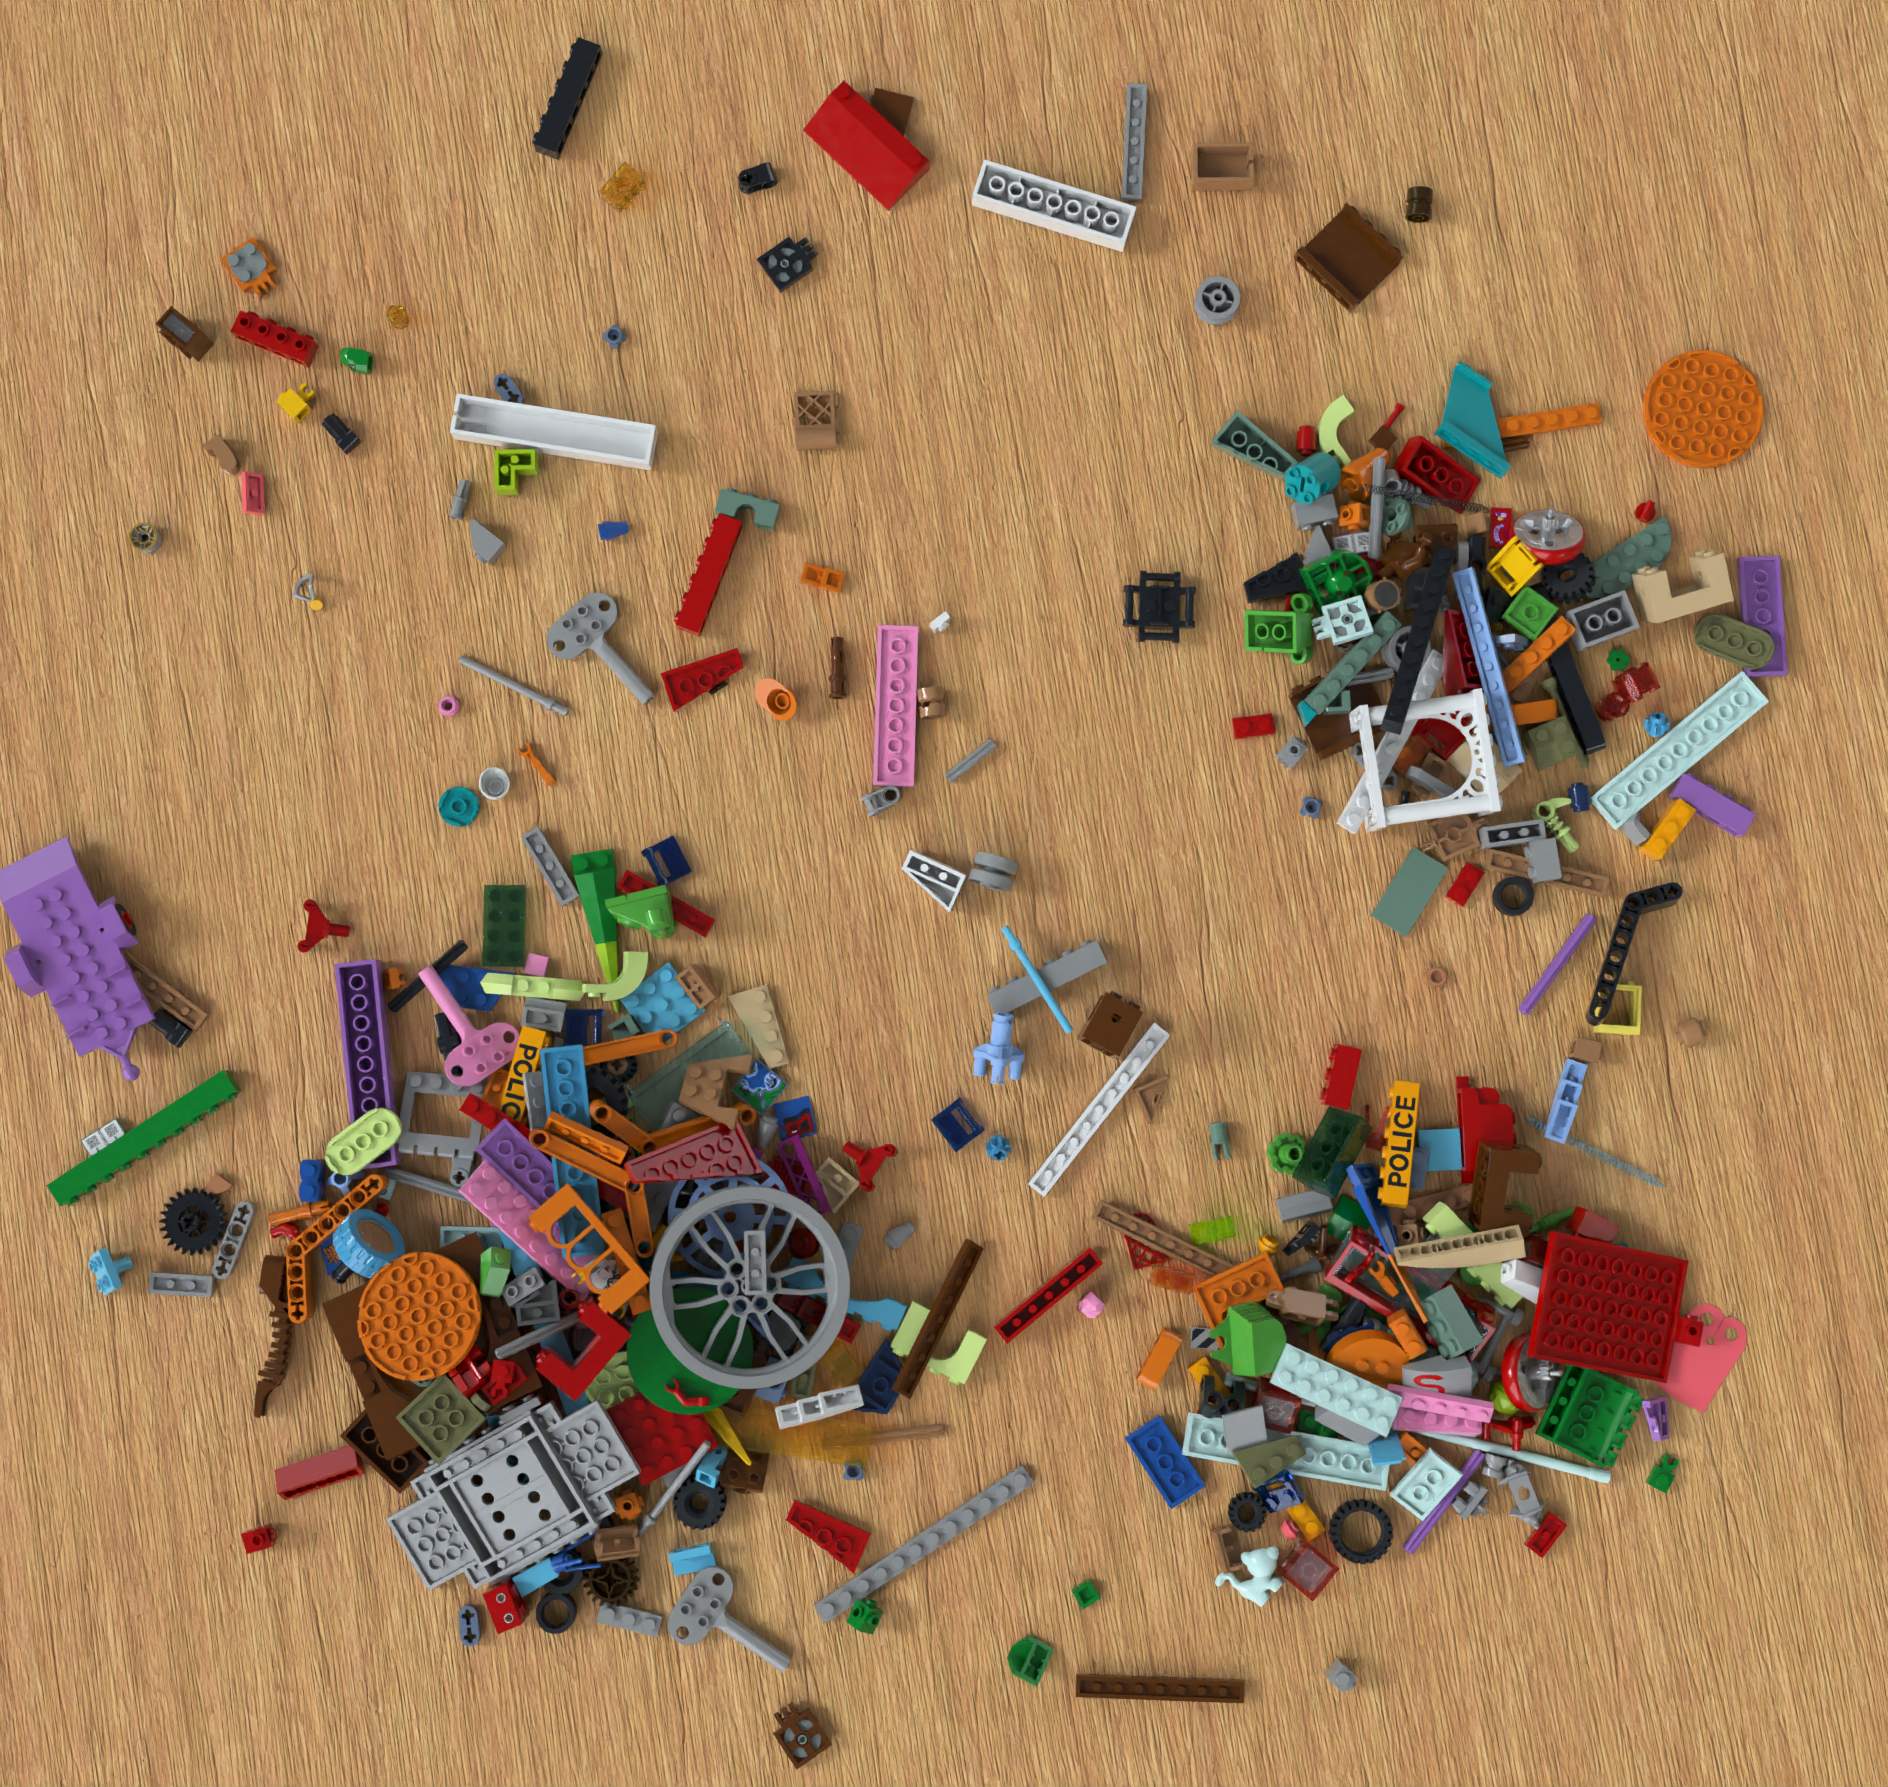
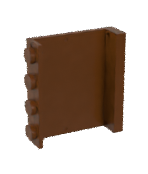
[1294,202,1403,313]
[1288,667,1383,761]

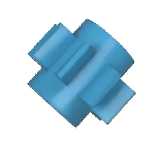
[1643,712,1671,737]
[985,1135,1012,1161]

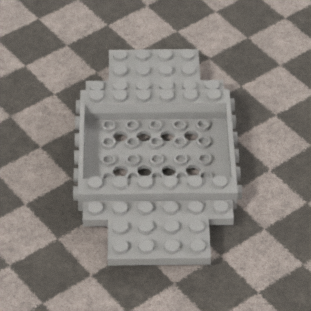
[386,1398,642,1591]

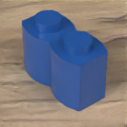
[299,1159,326,1202]

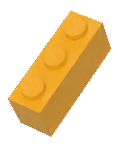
[1638,798,1696,861]

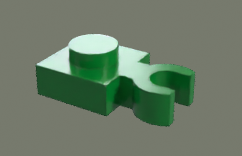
[1645,1453,1679,1494]

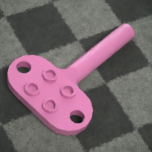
[418,965,520,1087]

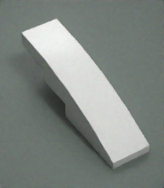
[775,1384,864,1429]

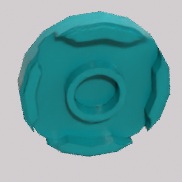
[438,786,480,827]

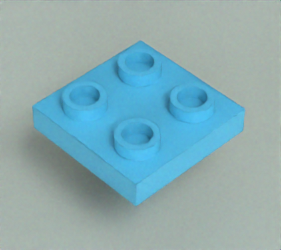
[88,1247,132,1296]

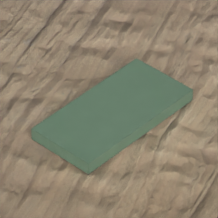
[1370,847,1448,937]

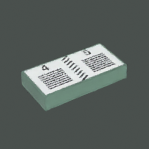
[80,1118,127,1156]

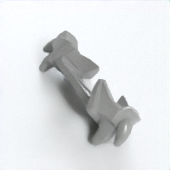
[1497,1459,1544,1529]

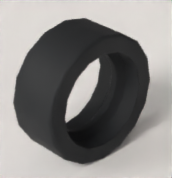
[1492,877,1534,916]
[536,1593,577,1634]

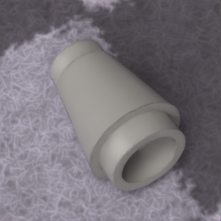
[756,1114,779,1147]
[883,1222,915,1250]

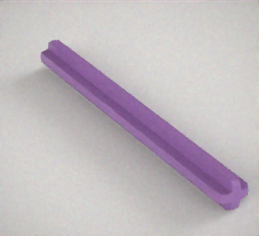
[1518,913,1597,1015]
[1403,1449,1485,1554]

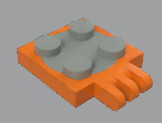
[220,237,277,297]

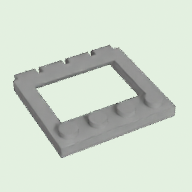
[396,1071,489,1160]

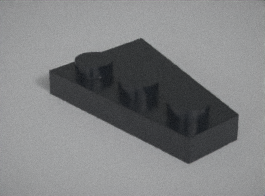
[1243,552,1307,604]

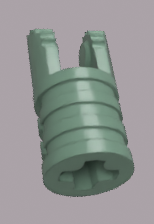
[1208,1122,1231,1160]

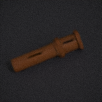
[829,637,847,699]

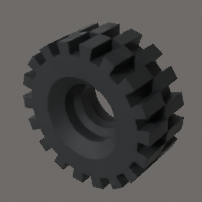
[1542,552,1596,604]
[673,1475,727,1530]

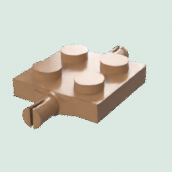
[1420,814,1487,862]

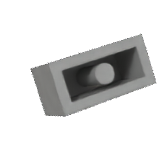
[1291,494,1338,532]
[1524,838,1562,883]

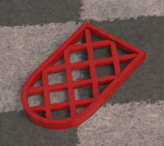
[1124,1213,1166,1270]

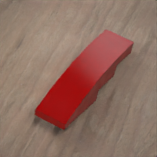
[775,1285,861,1344]

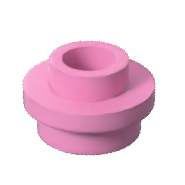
[438,696,459,716]

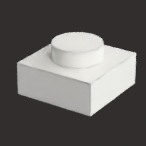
[930,611,950,634]

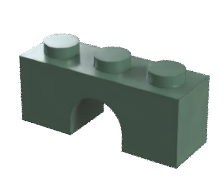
[715,488,781,532]

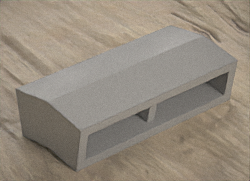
[1275,1187,1333,1223]

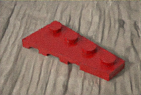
[786,1500,871,1573]

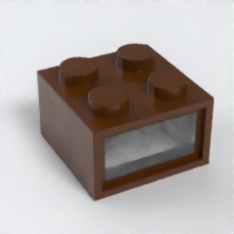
[155,306,214,362]

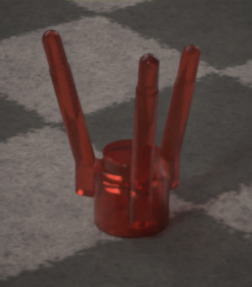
[1363,1104,1390,1151]

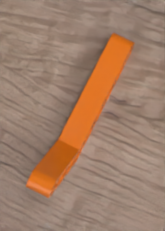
[286,1173,389,1323]

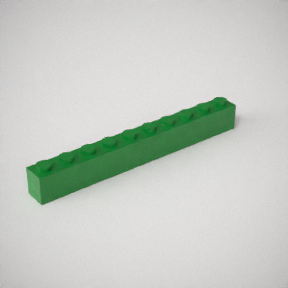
[47,1070,241,1207]

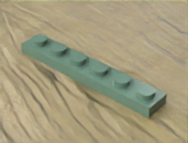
[1303,611,1402,715]

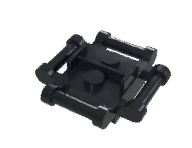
[1123,570,1196,643]

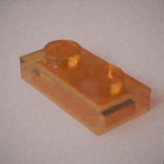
[1392,734,1432,778]

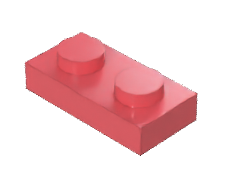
[241,471,265,515]

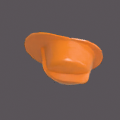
[754,678,797,721]

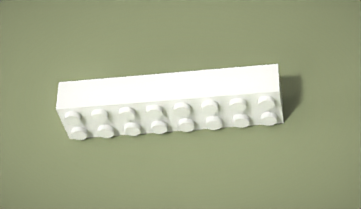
[972,159,1136,252]

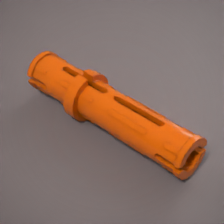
[268,1198,333,1227]

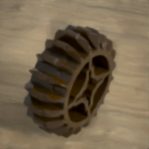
[583,1554,640,1608]

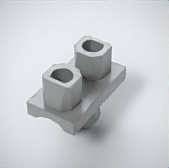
[1451,1480,1488,1520]

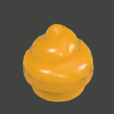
[1258,1234,1279,1255]

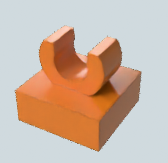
[383,968,408,991]

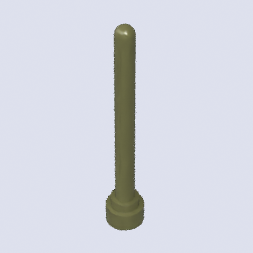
[1540,676,1589,768]

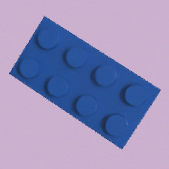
[1124,1414,1205,1509]

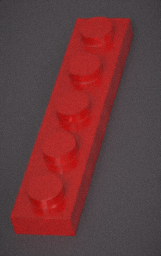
[617,870,716,938]

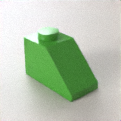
[479,1246,511,1297]

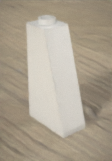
[1501,1259,1543,1305]

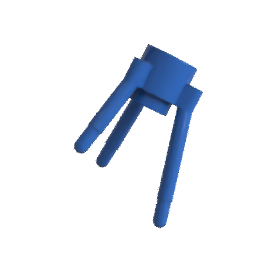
[551,1532,602,1573]

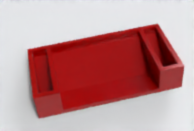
[803,81,929,211]

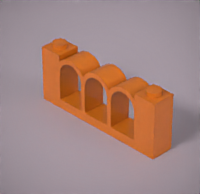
[528,1183,650,1314]

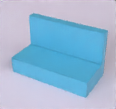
[668,1542,716,1576]

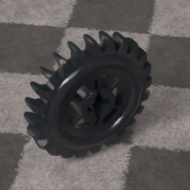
[159,1187,228,1256]

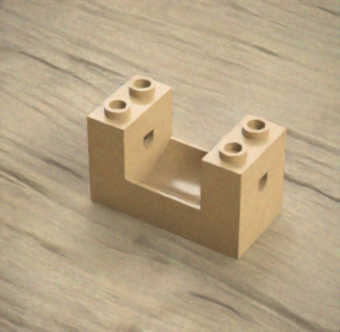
[1631,549,1734,623]

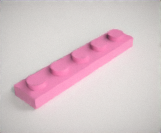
[1387,1383,1494,1423]

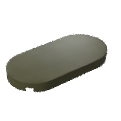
[1694,613,1775,670]

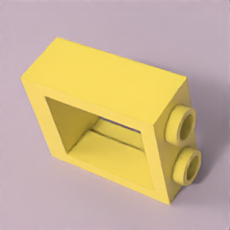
[1593,981,1642,1036]

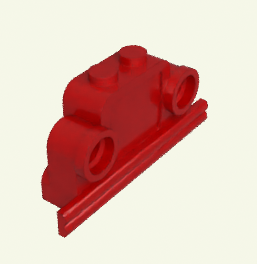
[1456,1076,1517,1184]

